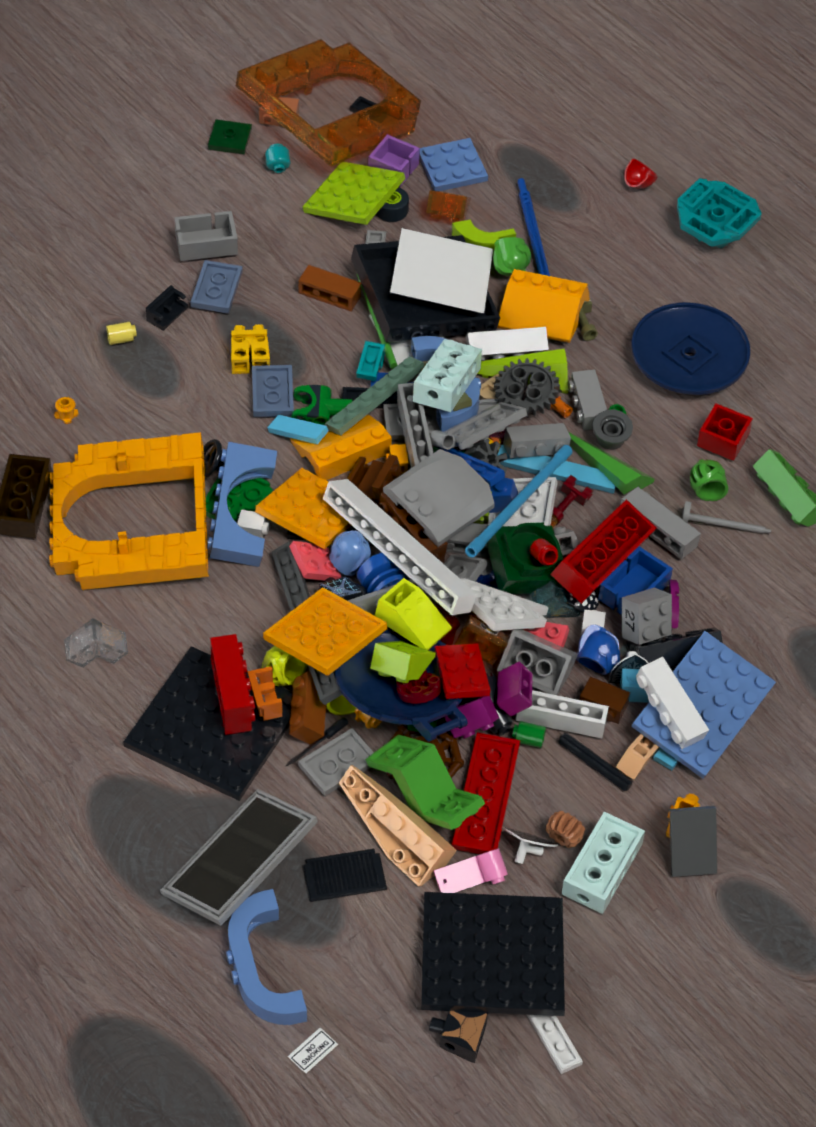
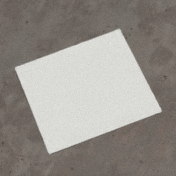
[390,228,493,313]

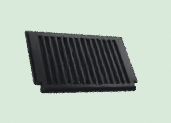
[303,848,387,902]

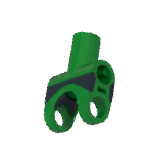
[291,385,352,425]

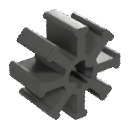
[464,439,508,473]

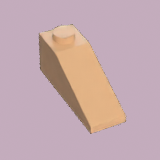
[616,734,660,780]

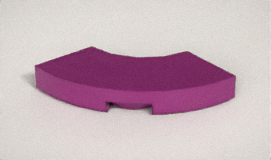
[668,579,679,628]

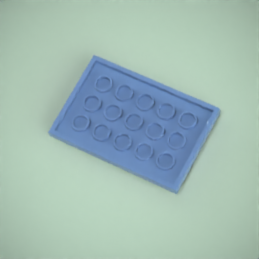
[631,631,776,779]

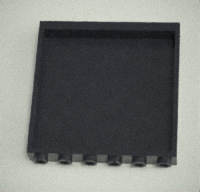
[351,235,500,342]

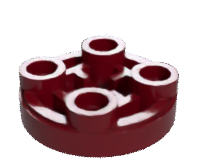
[396,670,442,704]

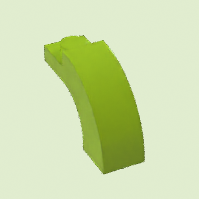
[451,219,516,257]

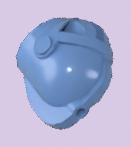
[329,530,371,576]

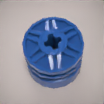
[357,553,410,594]

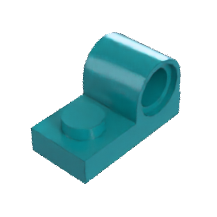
[356,341,385,381]

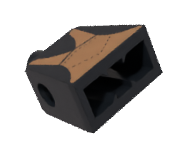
[429,1011,488,1063]

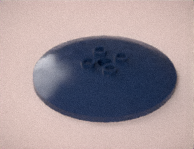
[631,302,750,395]

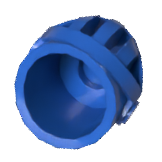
[576,624,621,675]

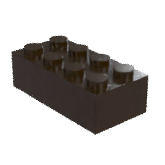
[0,454,52,539]

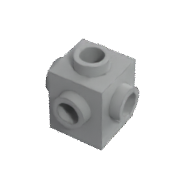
[553,526,578,558]

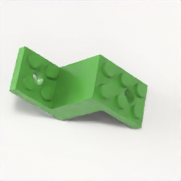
[365,734,485,830]

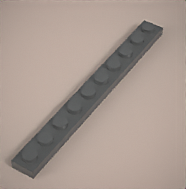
[272,541,343,705]

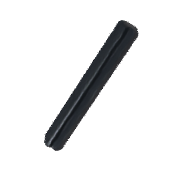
[559,732,632,791]

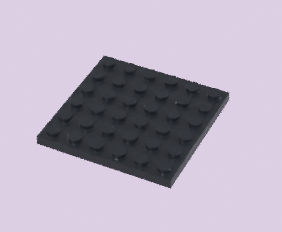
[123,646,293,801]
[421,892,565,1016]

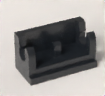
[146,285,188,331]

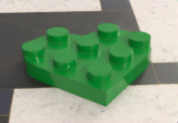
[206,477,273,522]

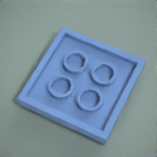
[419,138,488,192]

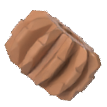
[545,811,585,848]

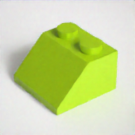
[370,641,436,683]

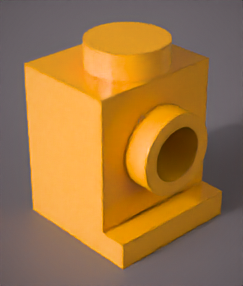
[385,444,408,474]

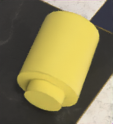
[106,321,137,345]

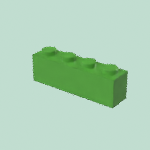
[753,449,816,527]

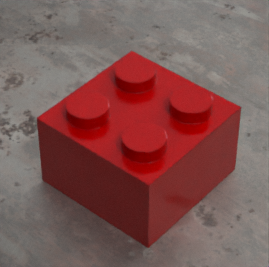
[697,403,753,461]

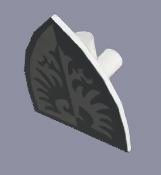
[609,651,648,683]
[503,827,558,864]

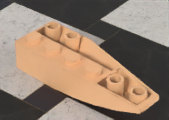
[339,765,457,886]

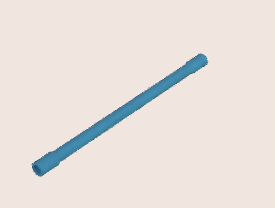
[465,445,573,557]

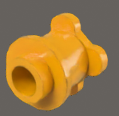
[54,397,79,424]
[354,708,382,729]

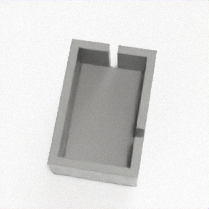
[174,211,238,261]

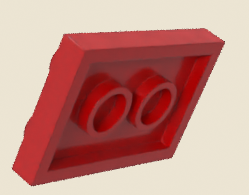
[434,643,490,699]

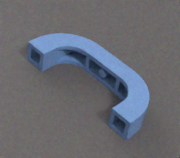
[411,336,481,432]
[226,889,307,1025]

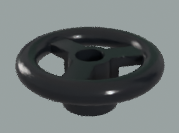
[204,439,224,478]

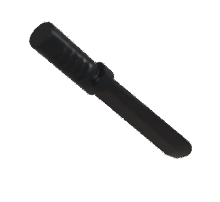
[286,717,349,766]

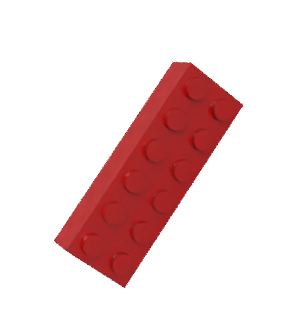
[550,499,657,604]

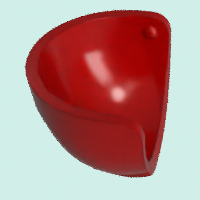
[624,159,658,189]

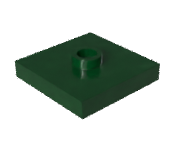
[208,119,252,155]

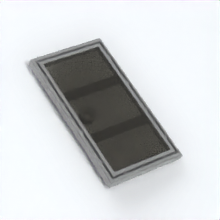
[160,789,318,926]

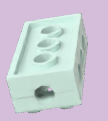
[413,339,482,412]
[562,812,645,914]

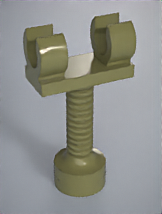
[579,300,598,341]

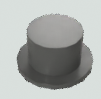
[592,410,633,450]

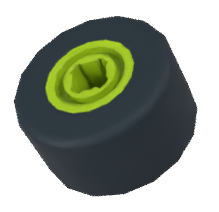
[376,187,409,222]

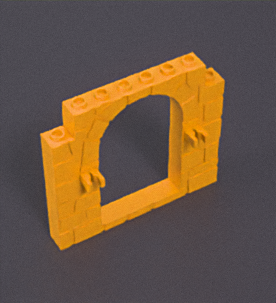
[49,432,209,590]

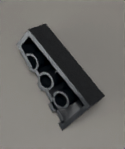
[626,628,723,670]

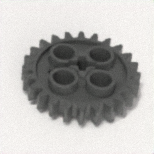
[494,358,560,417]

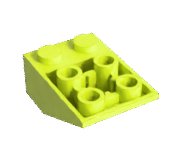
[375,578,452,650]

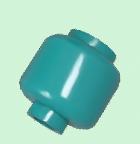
[265,144,291,173]

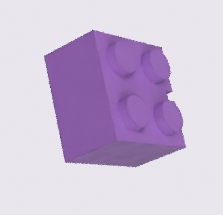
[368,134,420,187]

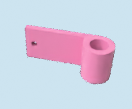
[433,848,508,893]

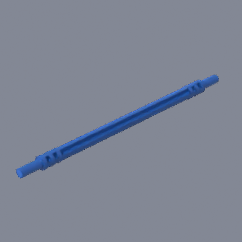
[517,178,550,276]

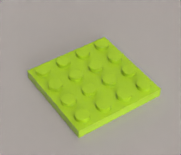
[303,161,406,225]

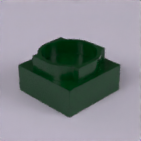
[486,522,563,594]

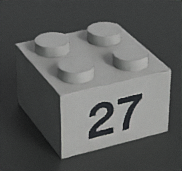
[622,588,672,645]

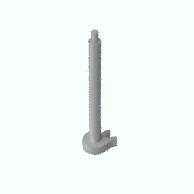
[681,501,771,534]

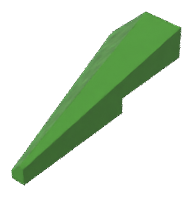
[568,431,655,495]

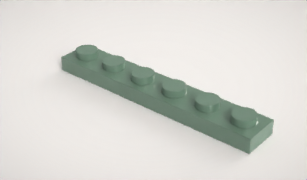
[325,356,424,436]

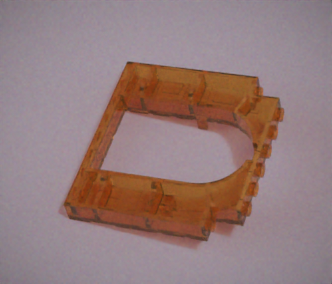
[235,39,421,167]

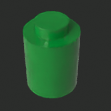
[512,721,546,748]

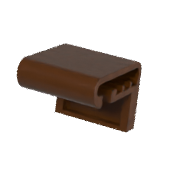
[347,454,402,505]

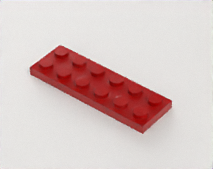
[452,732,520,854]

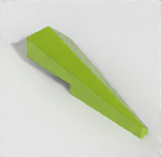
[477,348,568,394]

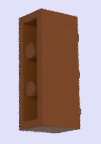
[299,265,362,312]
[289,671,326,745]

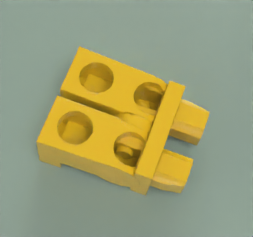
[231,324,270,374]

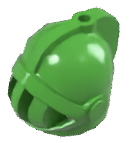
[493,237,531,276]
[690,459,728,501]

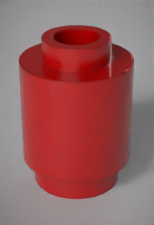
[530,539,558,565]

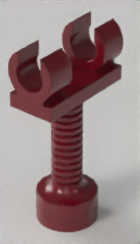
[551,475,594,525]

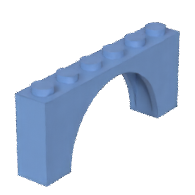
[207,442,277,567]

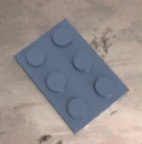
[191,260,243,314]
[252,365,294,417]

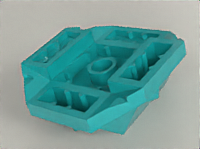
[677,178,762,249]

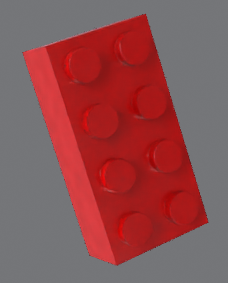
[210,634,255,735]

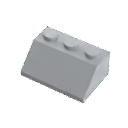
[497,629,578,695]

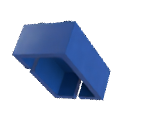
[598,546,673,615]

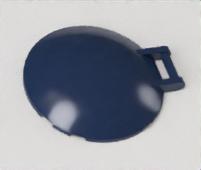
[335,628,468,742]

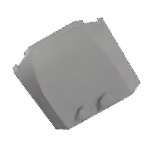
[383,449,495,547]

